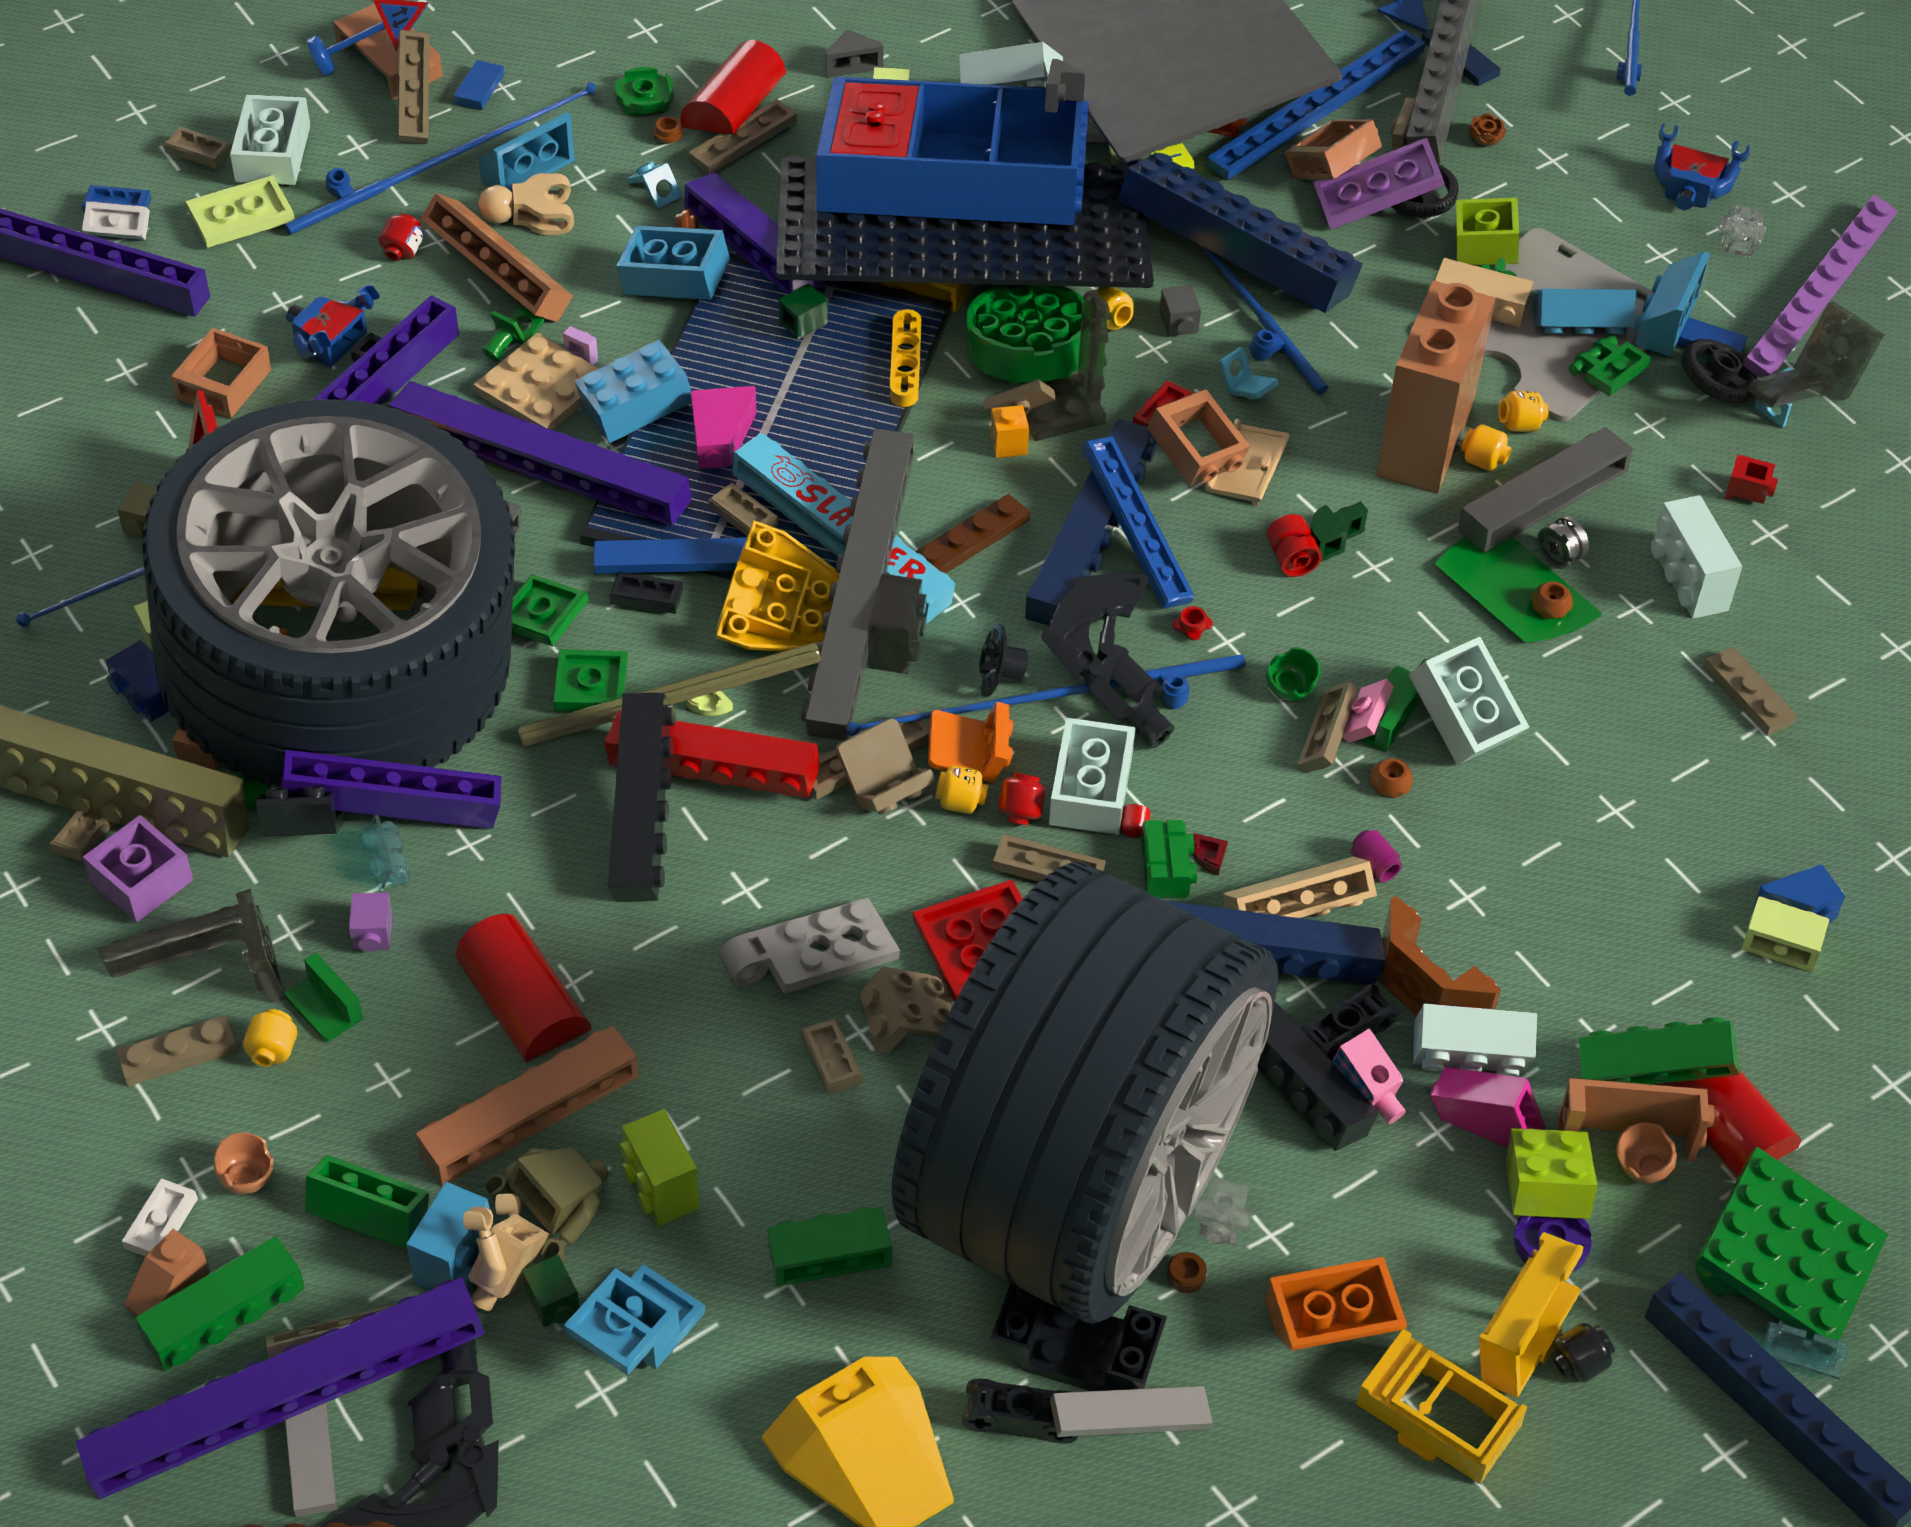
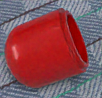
[1120,804,1151,838]

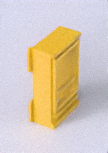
[1479,1232,1583,1398]
[1356,1329,1527,1484]

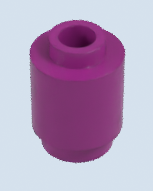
[1351,830,1402,883]

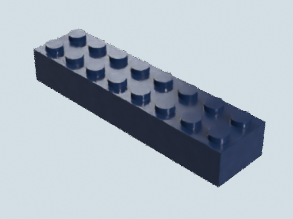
[1117,153,1363,313]

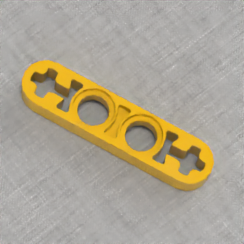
[890,309,921,407]

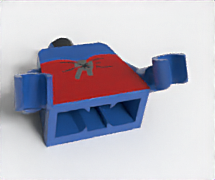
[1654,123,1750,210]
[286,284,380,368]

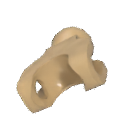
[478,173,575,235]

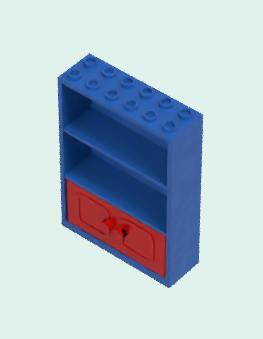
[816,76,1089,225]

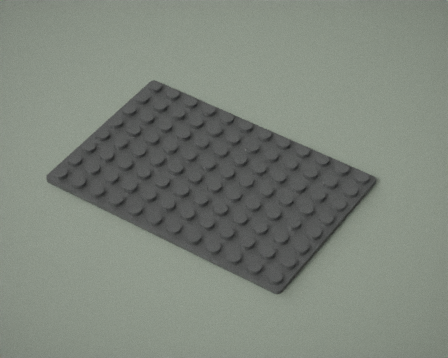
[1009,0,1342,162]

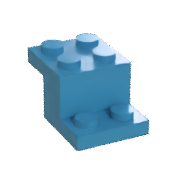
[564,1264,706,1375]

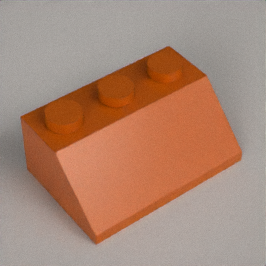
[1265,1257,1407,1351]

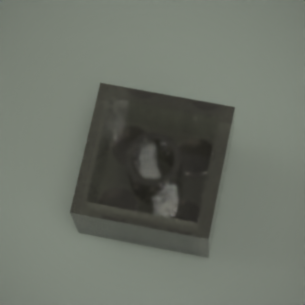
[868,573,927,675]

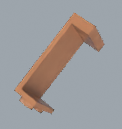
[333,4,443,99]
[1557,1078,1715,1162]

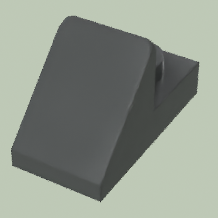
[1045,58,1085,113]

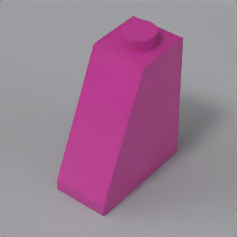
[691,386,756,469]
[1431,1067,1546,1148]

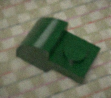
[1310,501,1368,562]

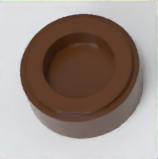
[1167,1252,1207,1293]

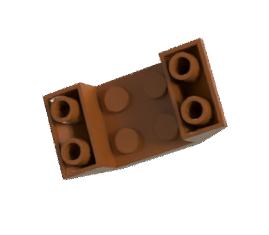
[1380,896,1501,1017]

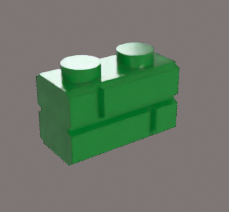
[1141,820,1197,899]

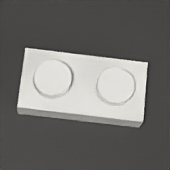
[82,201,150,240]
[122,1179,198,1257]

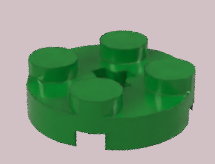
[615,67,674,116]

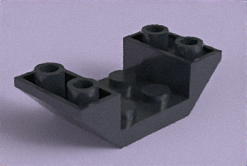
[256,784,345,837]
[990,1283,1167,1391]

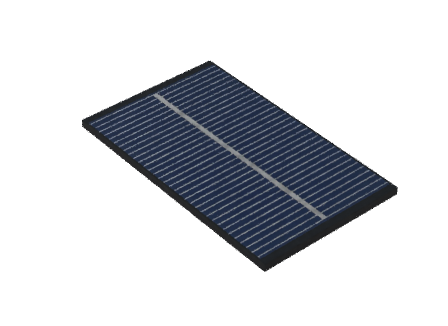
[579,252,953,580]

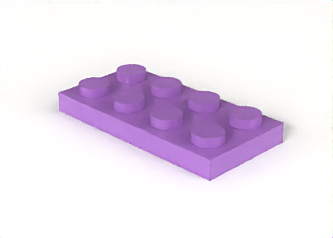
[1313,138,1445,230]

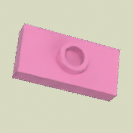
[1342,679,1394,743]

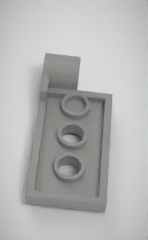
[719,898,900,994]

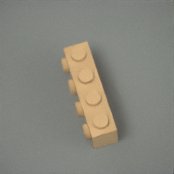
[1222,857,1377,918]

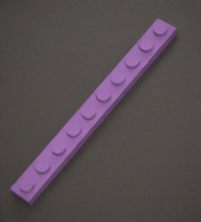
[1742,194,1898,381]

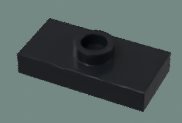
[609,572,683,614]

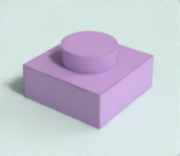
[563,326,598,365]

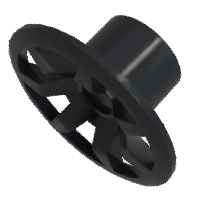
[979,623,1028,697]

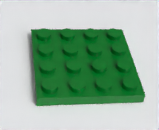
[1695,1147,1888,1353]

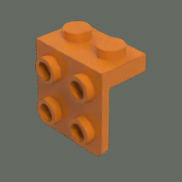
[928,701,1013,783]

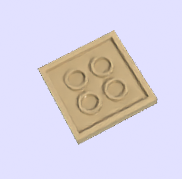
[473,332,599,430]

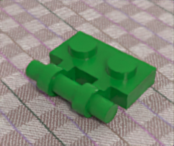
[1568,335,1651,397]

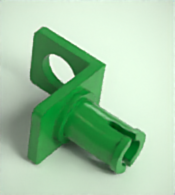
[481,306,544,362]

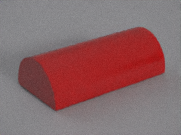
[680,40,786,135]
[456,914,591,1063]
[1657,1069,1801,1178]

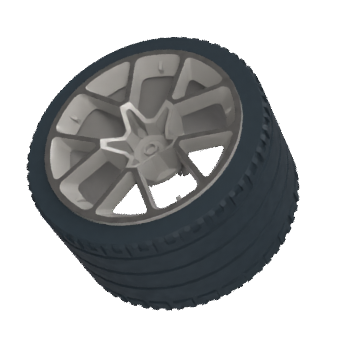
[142,399,515,786]

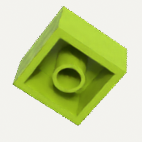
[1456,198,1519,266]
[619,1109,700,1227]
[1505,1128,1597,1219]

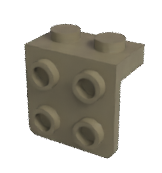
[836,718,936,814]
[860,966,952,1054]

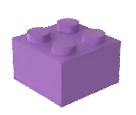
[83,815,193,923]

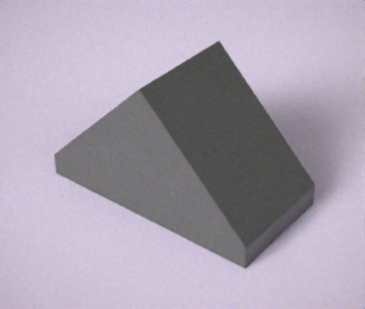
[826,29,883,78]

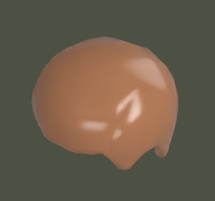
[1616,1122,1677,1184]
[214,1132,274,1195]

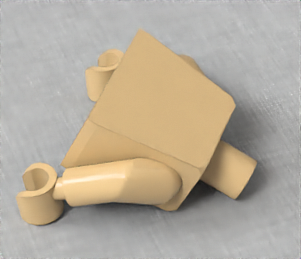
[463,1194,549,1311]

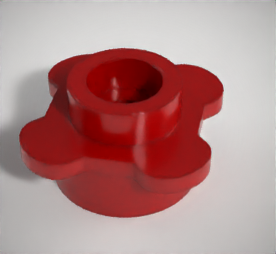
[1172,606,1213,640]

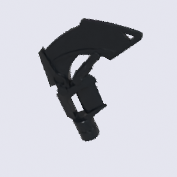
[1041,573,1175,748]
[320,1339,499,1527]

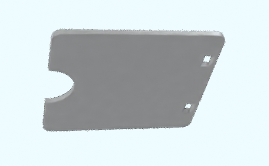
[1484,228,1655,422]

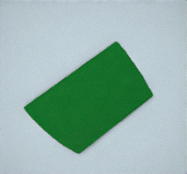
[1435,536,1602,643]

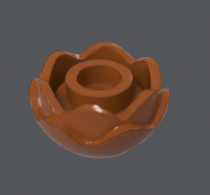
[1469,113,1506,147]
[1531,582,1573,619]
[1369,758,1413,798]

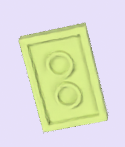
[186,175,295,248]

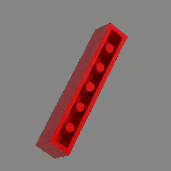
[604,711,821,798]

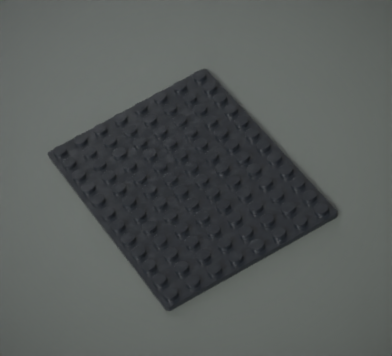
[776,155,1154,288]

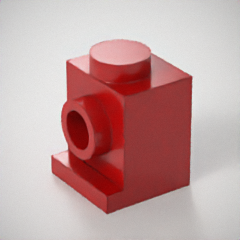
[1725,454,1778,504]

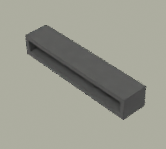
[1458,427,1633,553]

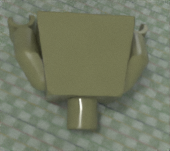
[485,1147,609,1263]

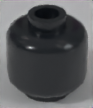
[1553,1323,1615,1383]

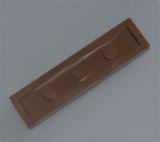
[915,493,1030,573]

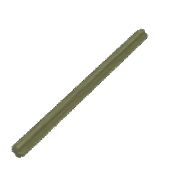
[519,643,821,746]

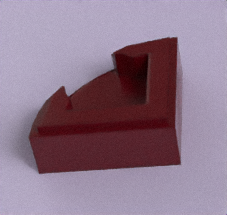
[1193,833,1228,876]

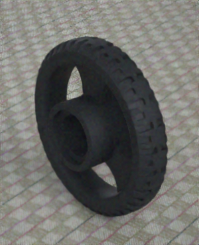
[1391,163,1459,218]
[1681,339,1758,404]

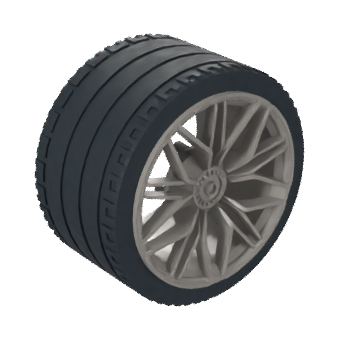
[891,861,1278,1324]

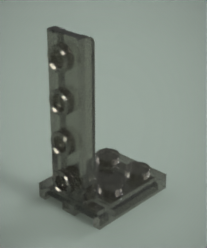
[1026,289,1111,441]
[1748,302,1885,408]
[97,889,285,1003]

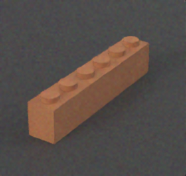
[421,193,573,322]
[416,1025,639,1186]

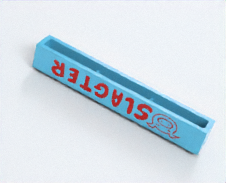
[732,432,956,625]

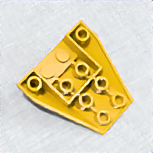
[716,520,839,651]
[761,1357,954,1527]

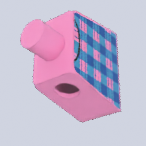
[1332,1029,1406,1124]

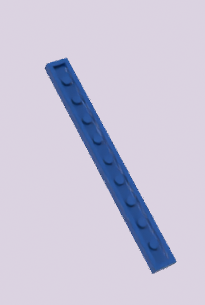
[1206,29,1425,181]

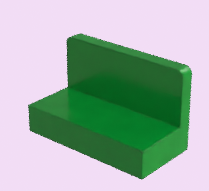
[284,952,363,1042]

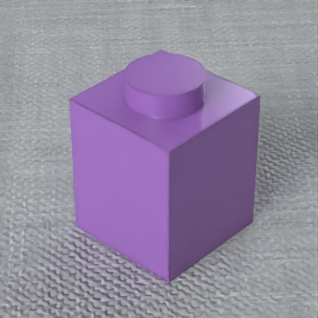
[349,893,393,952]

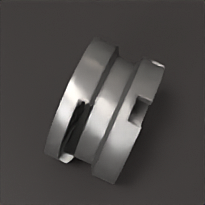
[1537,516,1589,569]

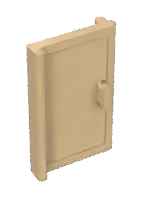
[1205,419,1290,507]

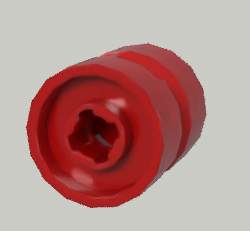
[1266,514,1322,577]

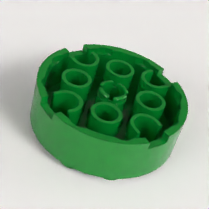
[967,285,1093,385]

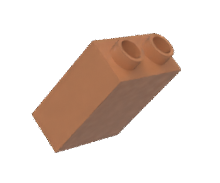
[1376,280,1496,494]

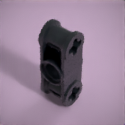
[1301,983,1400,1061]
[962,1378,1078,1444]

